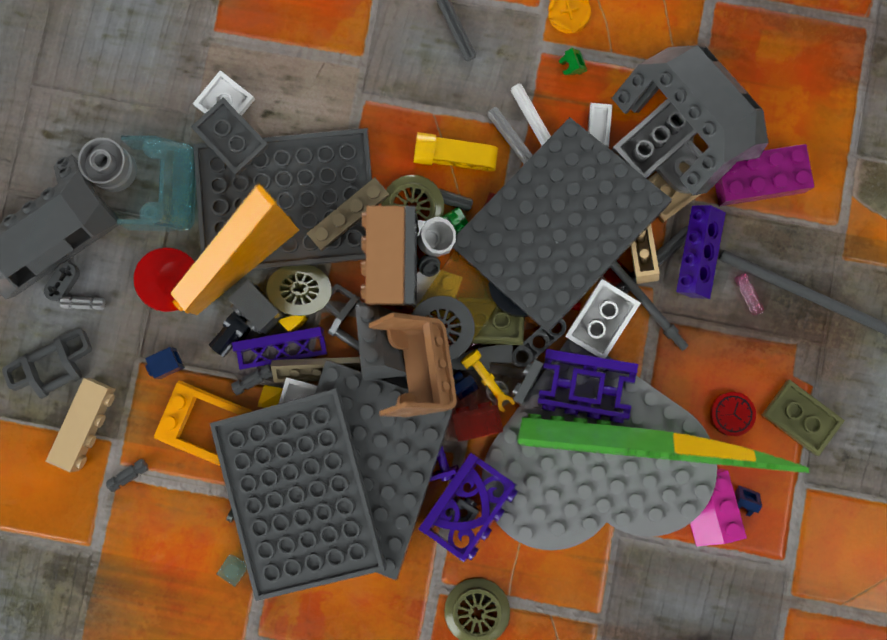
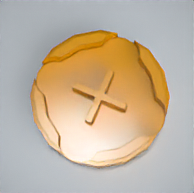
[548,0,591,34]

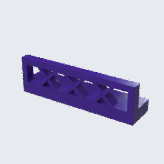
[232,327,327,370]

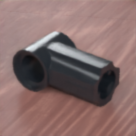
[209,312,251,357]

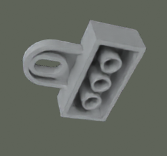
[611,99,703,194]

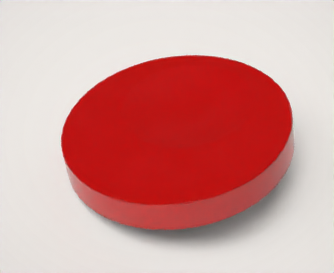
[134,248,195,312]

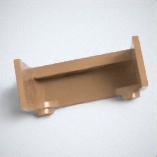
[369,312,457,417]

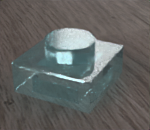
[217,554,247,587]

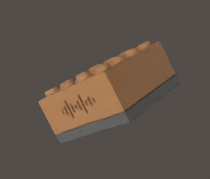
[361,206,418,306]

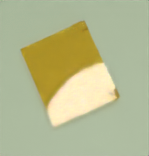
[410,251,497,351]

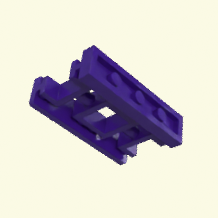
[537,349,638,424]

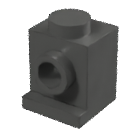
[448,497,479,531]

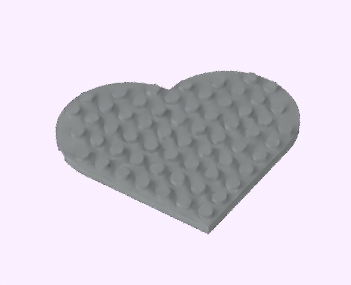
[482,339,717,550]

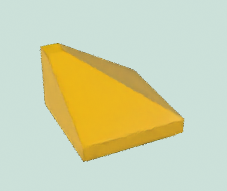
[278,315,308,332]
[258,385,283,408]

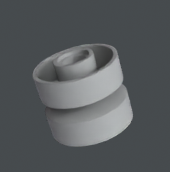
[78,138,137,192]

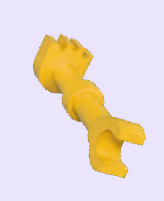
[460,349,515,412]

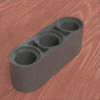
[512,319,567,368]

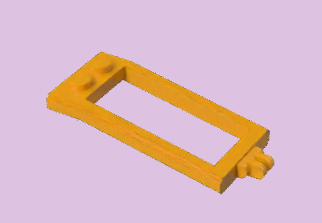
[154,380,253,466]

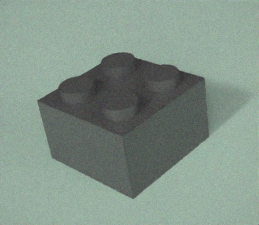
[228,280,287,334]

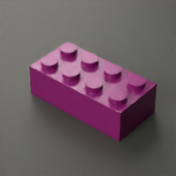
[715,144,815,207]

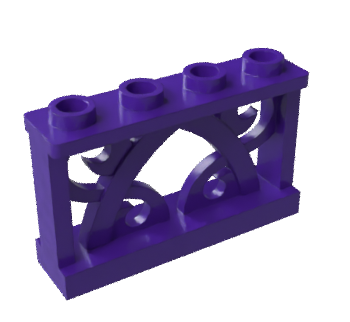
[419,453,518,562]

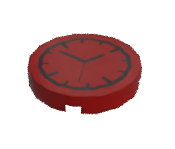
[710,392,756,436]

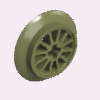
[381,175,444,235]
[266,265,332,316]
[444,578,510,640]

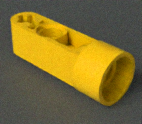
[413,132,498,171]

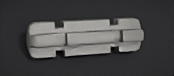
[60,296,105,310]

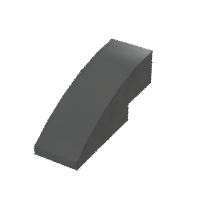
[451,345,513,372]

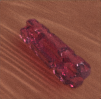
[735,273,764,316]

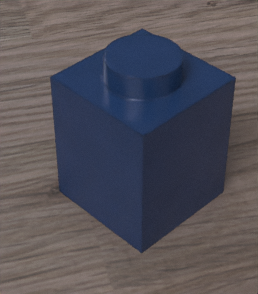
[145,347,185,379]

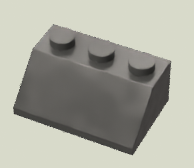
[356,305,406,381]

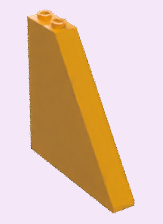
[170,184,299,315]

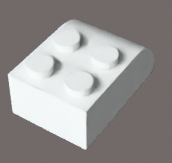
[565,278,641,358]

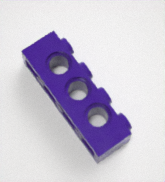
[676,205,726,299]

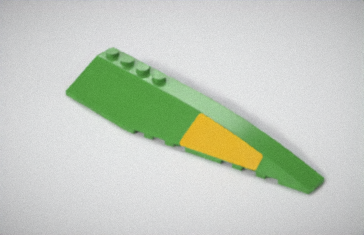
[518,414,809,473]

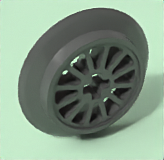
[411,296,475,360]

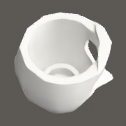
[417,217,456,257]

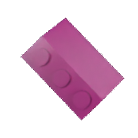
[690,469,747,546]

